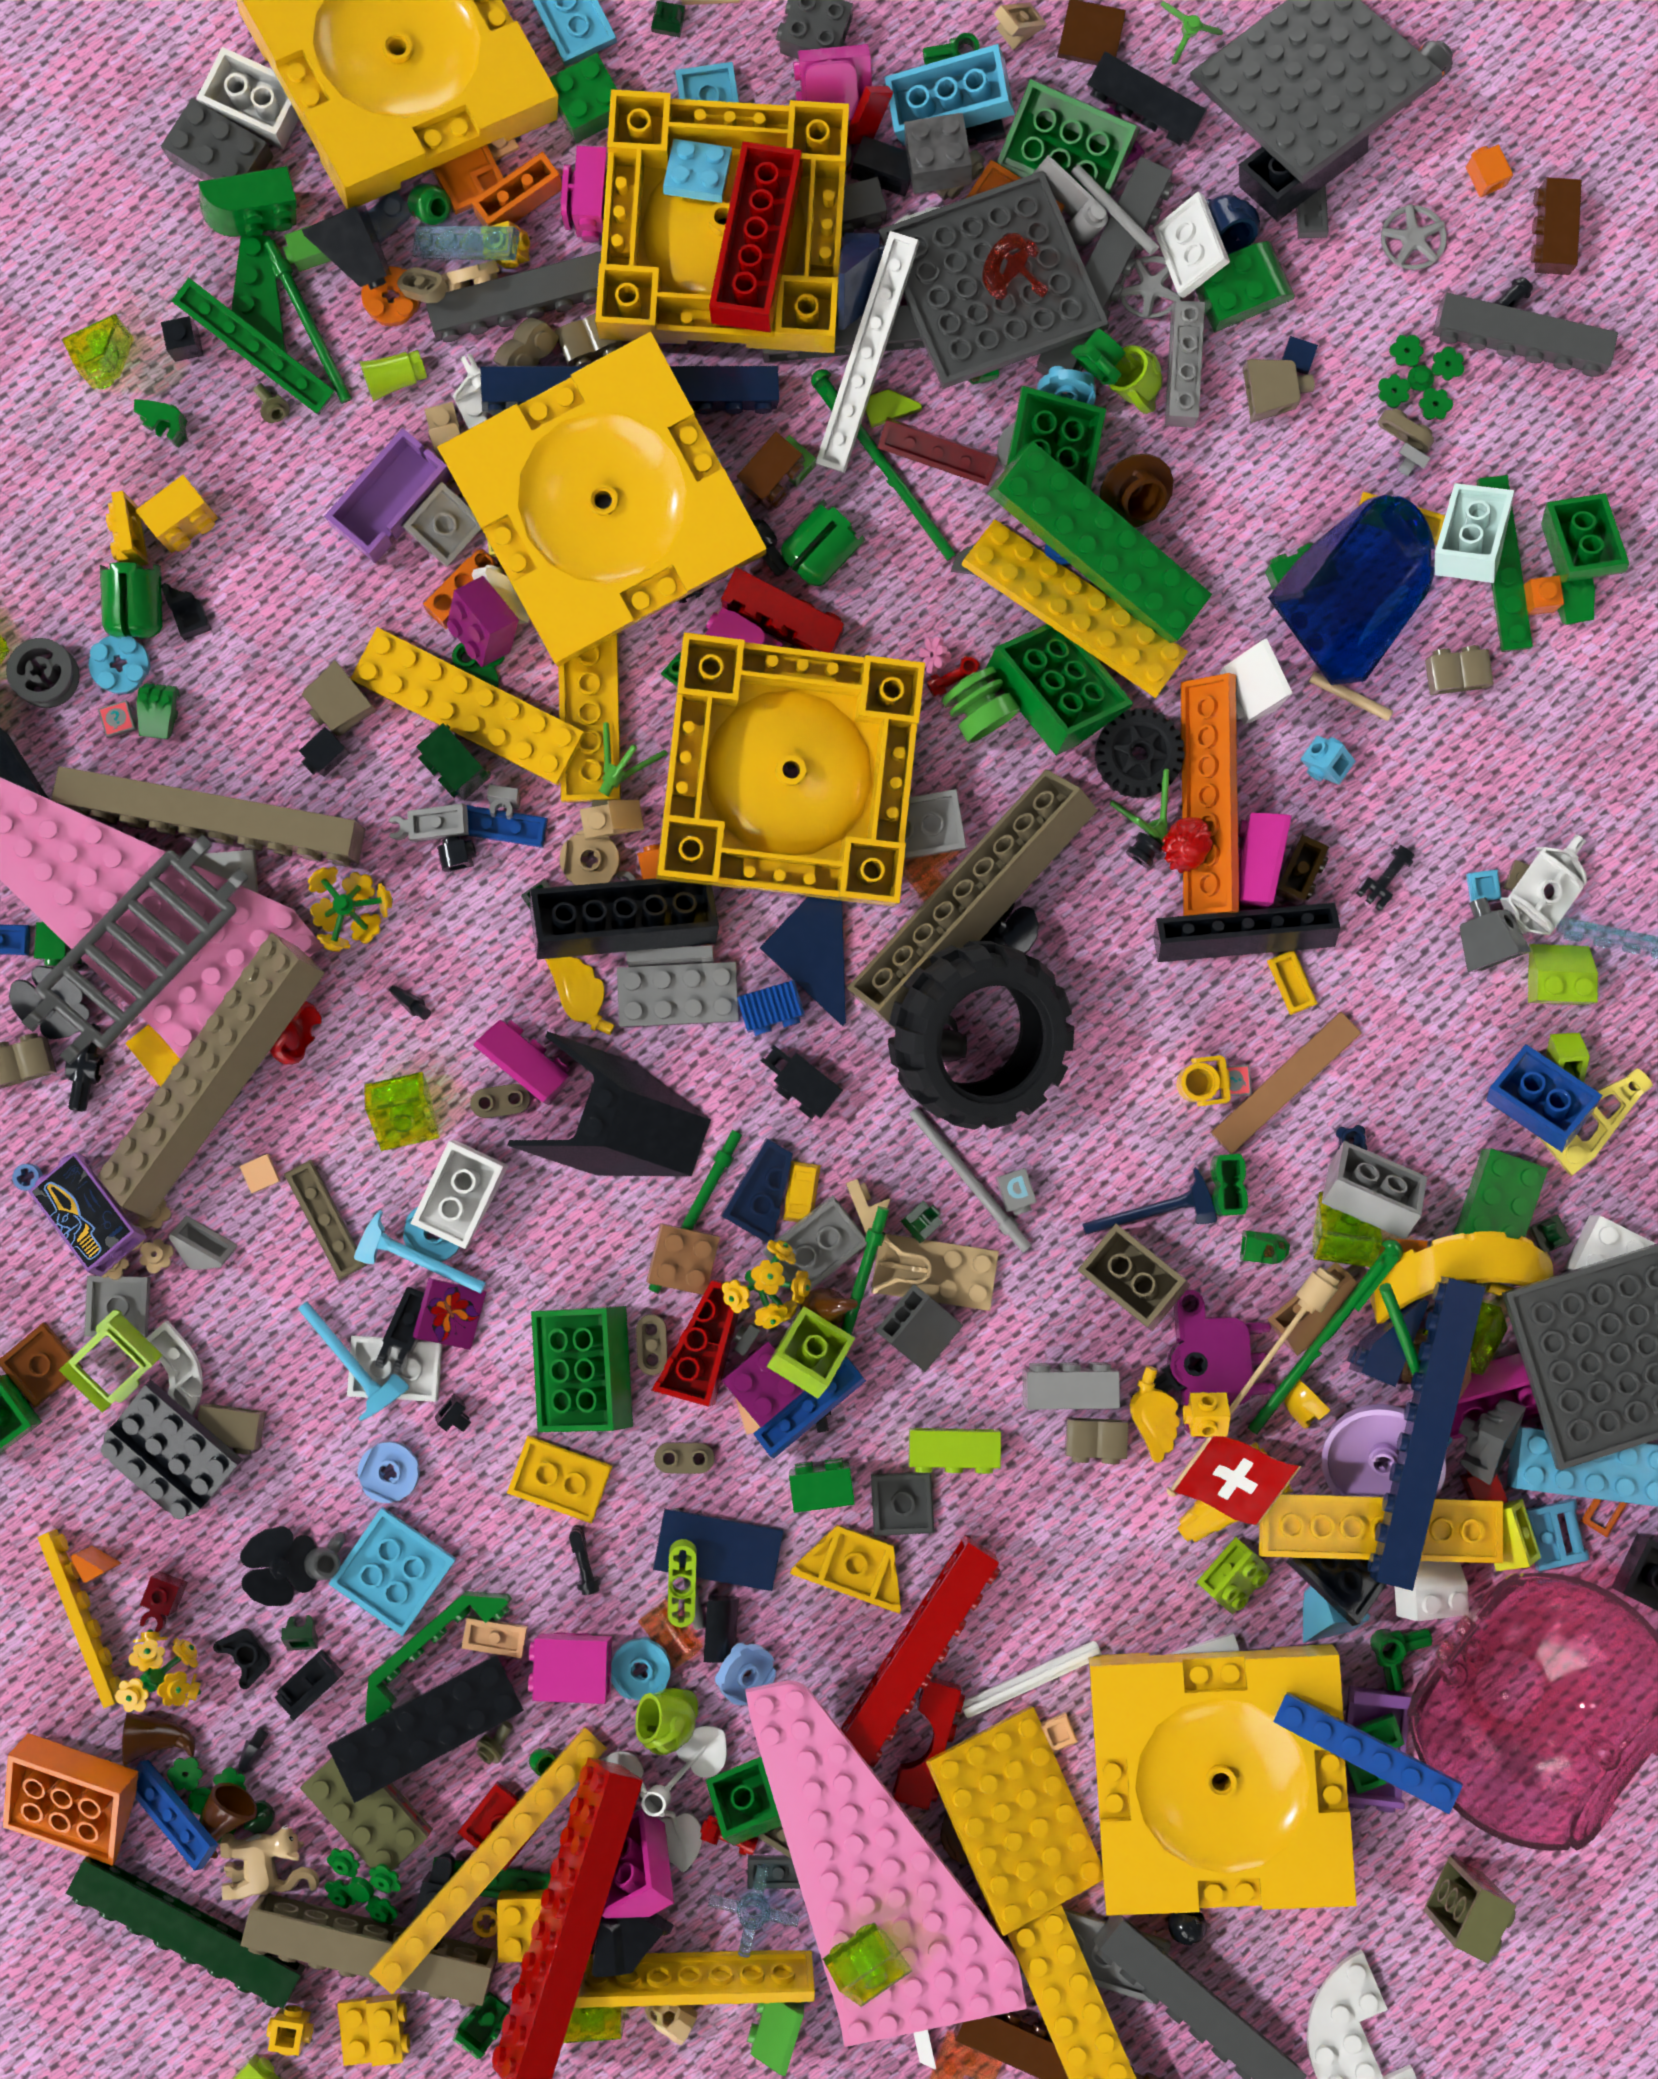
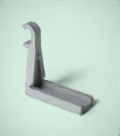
[615,871,714,967]

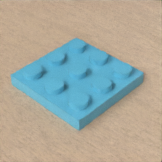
[328,1507,457,1636]

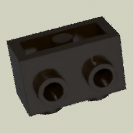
[1275,834,1329,905]

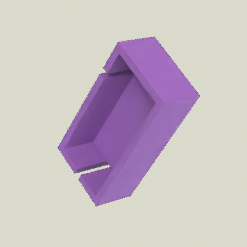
[324,428,452,563]

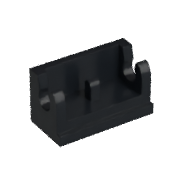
[851,136,911,197]
[275,1649,344,1721]

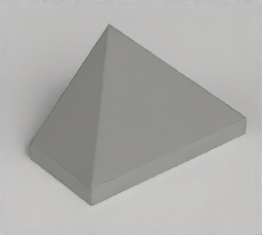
[169,1215,238,1270]

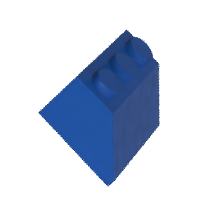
[1486,1044,1603,1152]

